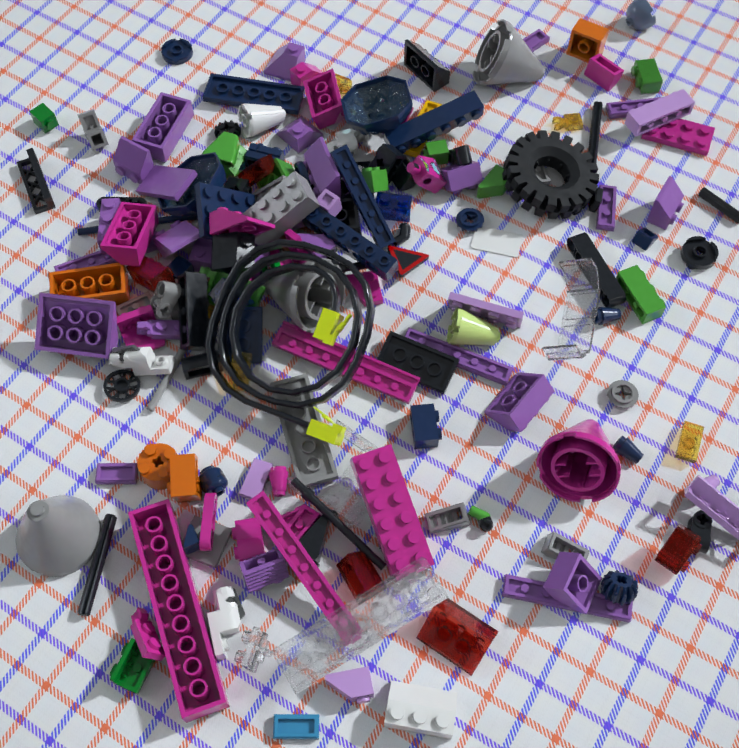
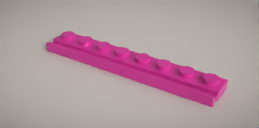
[271,321,420,404]

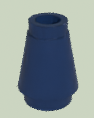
[592,307,621,325]
[613,435,644,464]

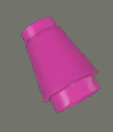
[268,466,289,497]

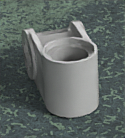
[150,281,181,318]

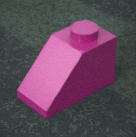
[290,62,323,86]

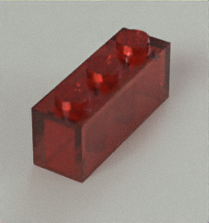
[126,256,176,293]

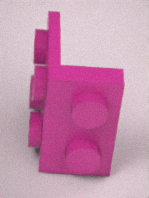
[117,305,166,350]

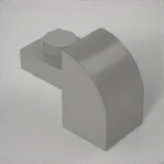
[77,109,109,150]

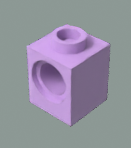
[317,188,342,217]

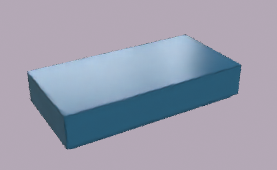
[273,714,320,740]

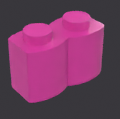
[231,517,265,562]

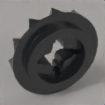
[214,120,241,138]

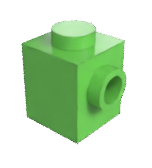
[422,140,449,165]

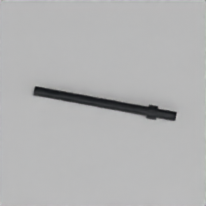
[290,477,387,570]

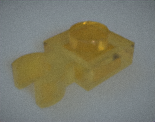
[552,113,583,131]

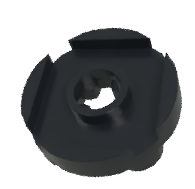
[680,236,719,270]

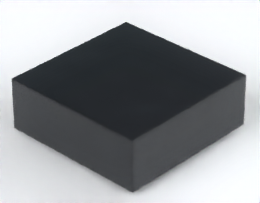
[589,187,604,213]

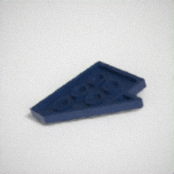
[195,182,256,240]

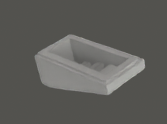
[424,502,471,534]
[541,531,590,560]

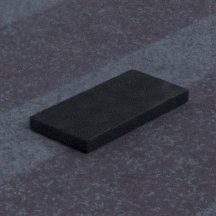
[377,331,460,395]

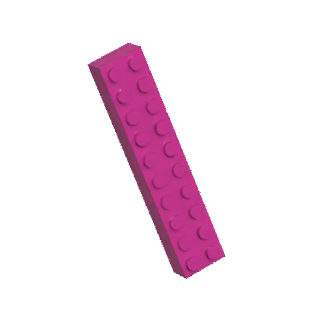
[128,499,230,723]

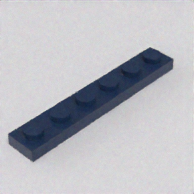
[330,144,395,249]

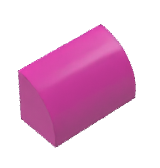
[584,53,624,91]

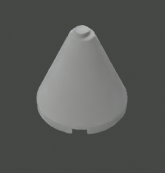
[473,19,545,85]
[265,257,345,333]
[16,495,101,577]

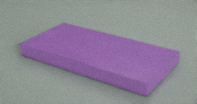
[135,165,198,201]

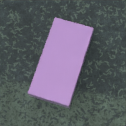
[239,458,273,499]

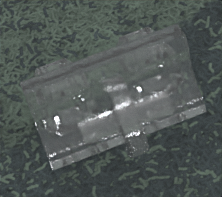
[234,627,273,673]

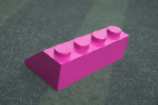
[100,202,159,267]

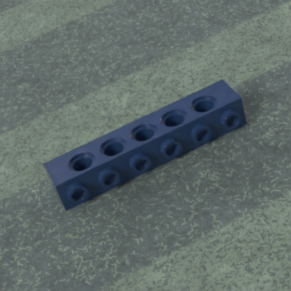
[302,207,399,282]

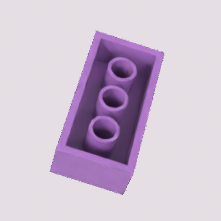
[132,92,194,162]

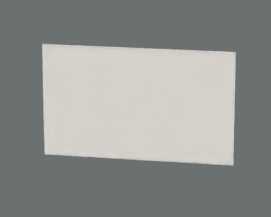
[470,226,523,258]

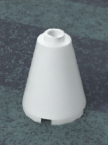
[238,103,286,138]

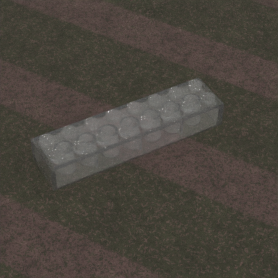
[272,557,448,694]

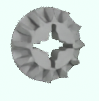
[607,380,639,409]

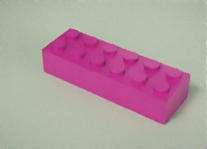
[350,444,435,580]

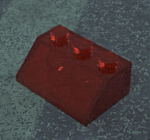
[416,595,499,676]

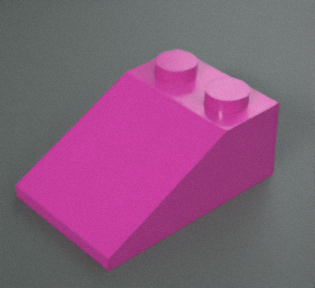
[209,207,275,236]

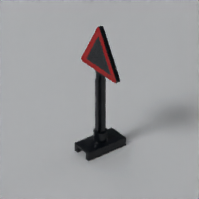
[326,245,429,277]

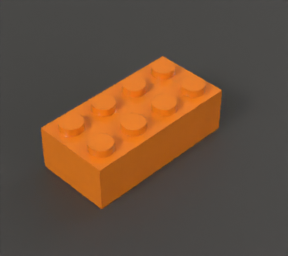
[49,263,130,306]

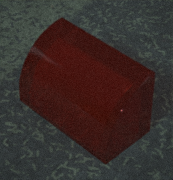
[237,154,274,187]
[336,551,385,601]

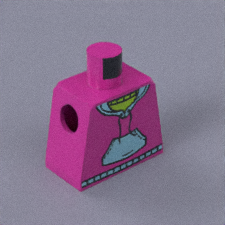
[407,155,447,194]

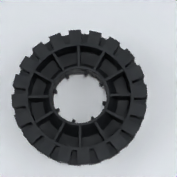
[502,130,599,219]

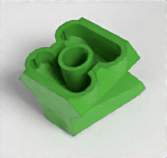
[202,131,247,178]

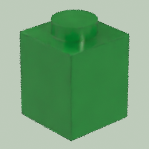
[29,103,59,134]

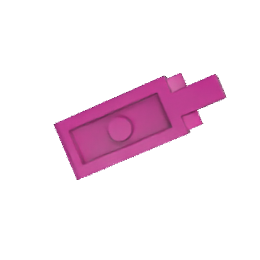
[130,607,165,661]

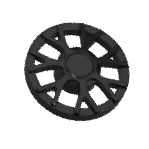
[103,369,140,403]

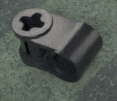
[448,145,472,166]
[684,510,712,554]

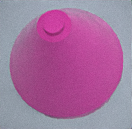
[536,419,621,503]

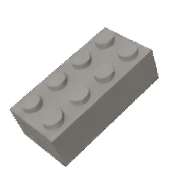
[243,171,320,245]

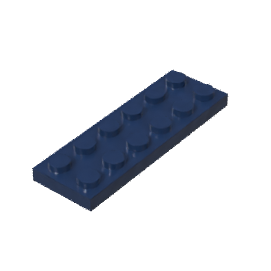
[202,73,305,115]

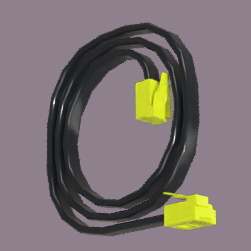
[205,239,375,446]

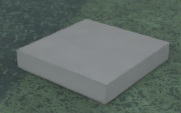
[182,515,232,568]

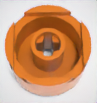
[137,443,177,490]

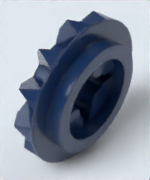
[456,208,484,233]

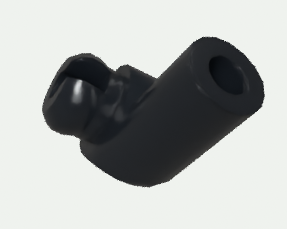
[393,223,411,246]

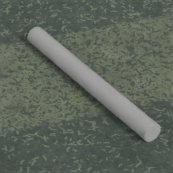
[146,348,187,412]

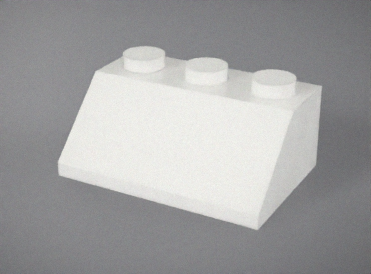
[384,680,457,739]

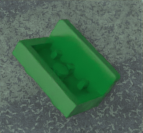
[110,638,156,695]

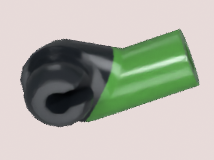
[468,505,493,532]

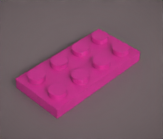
[641,119,715,156]

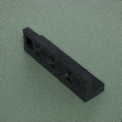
[17,148,56,214]

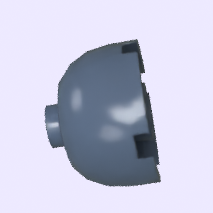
[626,0,656,31]

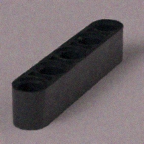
[567,232,626,308]

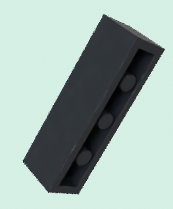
[177,272,210,351]

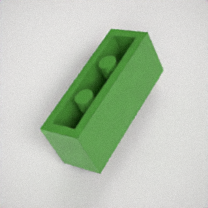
[616,265,666,324]

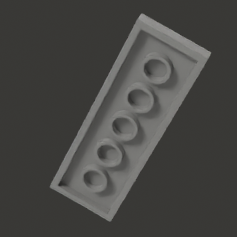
[270,373,338,487]

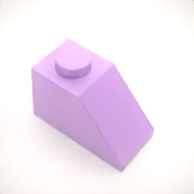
[325,666,374,704]

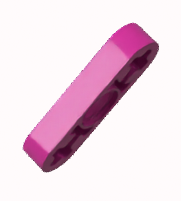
[199,493,217,551]

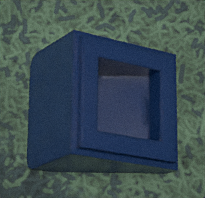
[632,228,658,251]
[183,524,200,555]

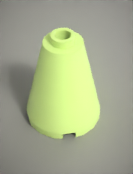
[447,308,501,346]

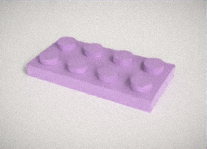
[448,292,524,329]

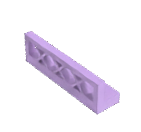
[684,474,739,540]

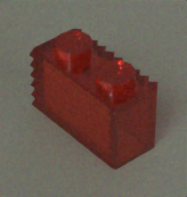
[654,523,702,575]

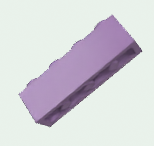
[624,89,695,137]

